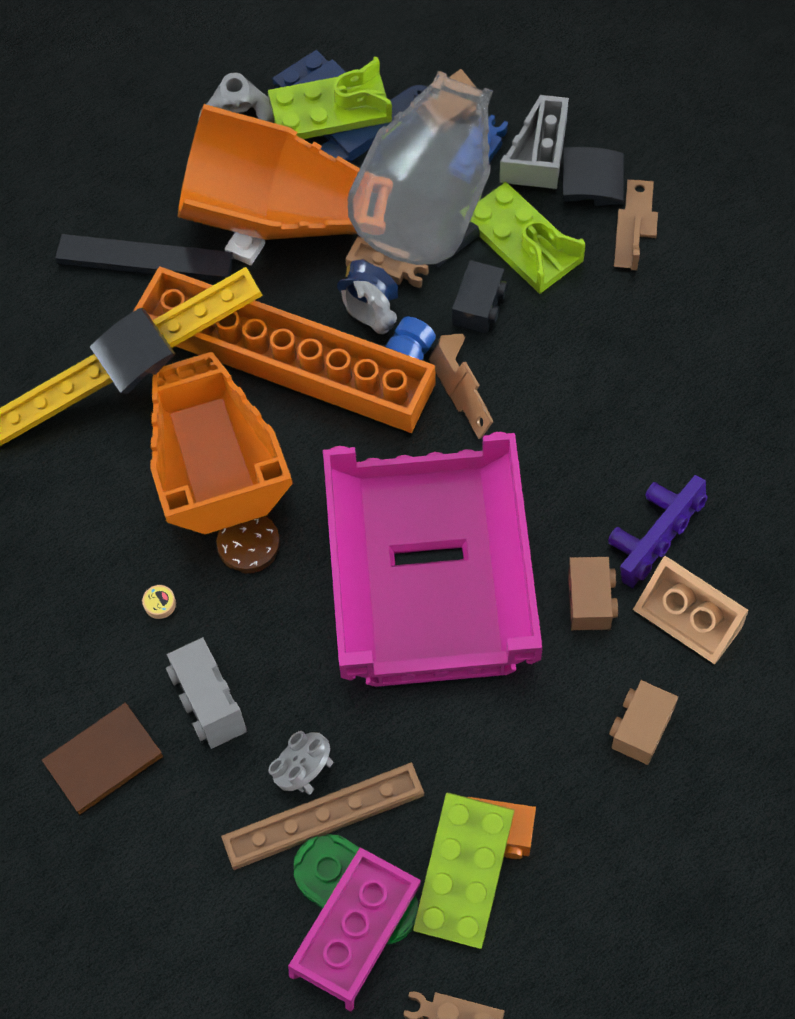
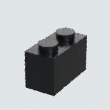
[452,260,508,334]

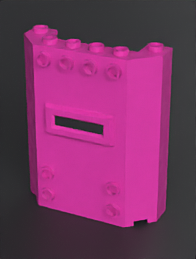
[323,432,542,687]

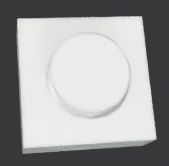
[225,232,265,265]

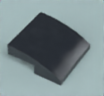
[563,147,624,206]
[90,308,175,394]

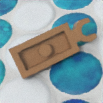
[346,236,428,288]
[404,991,505,1019]

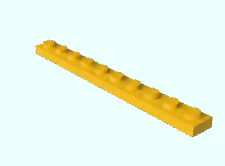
[0,267,263,446]

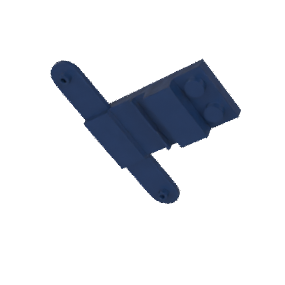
[272,50,430,162]

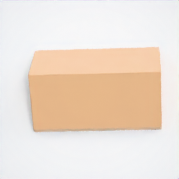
[633,556,749,664]

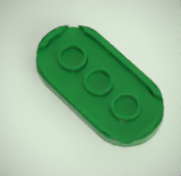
[294,834,419,944]

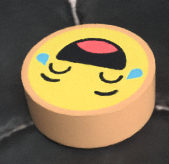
[142,585,176,619]

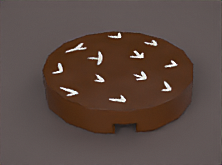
[216,516,281,574]

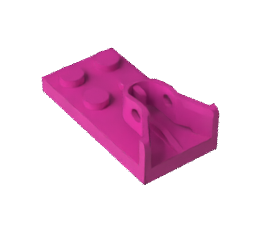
[288,848,421,1012]

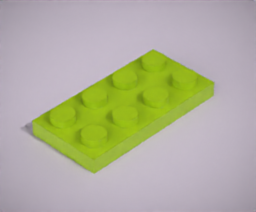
[413,792,515,949]

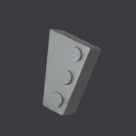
[500,95,569,189]
[166,637,247,749]

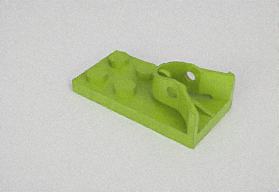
[268,57,392,139]
[462,182,585,294]

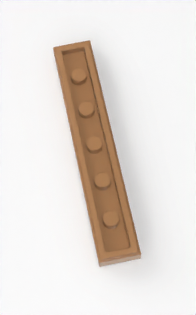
[221,762,424,870]

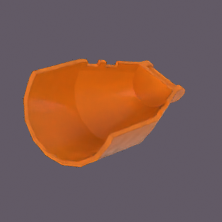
[177,104,390,240]

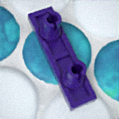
[608,475,708,588]

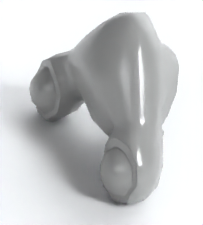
[198,73,274,122]

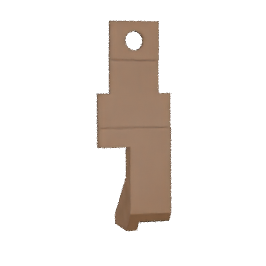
[614,180,658,270]
[429,333,493,439]

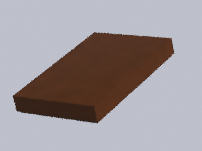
[42,702,163,815]

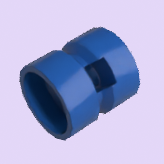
[385,316,436,361]

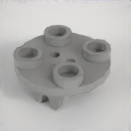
[268,731,334,795]

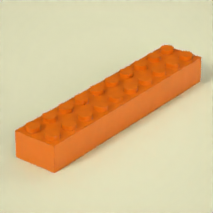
[133,266,436,433]

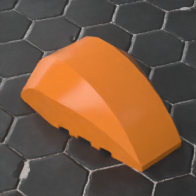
[150,352,293,534]

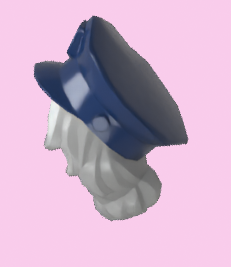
[337,259,398,334]

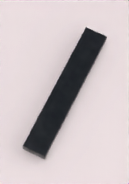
[55,234,234,281]

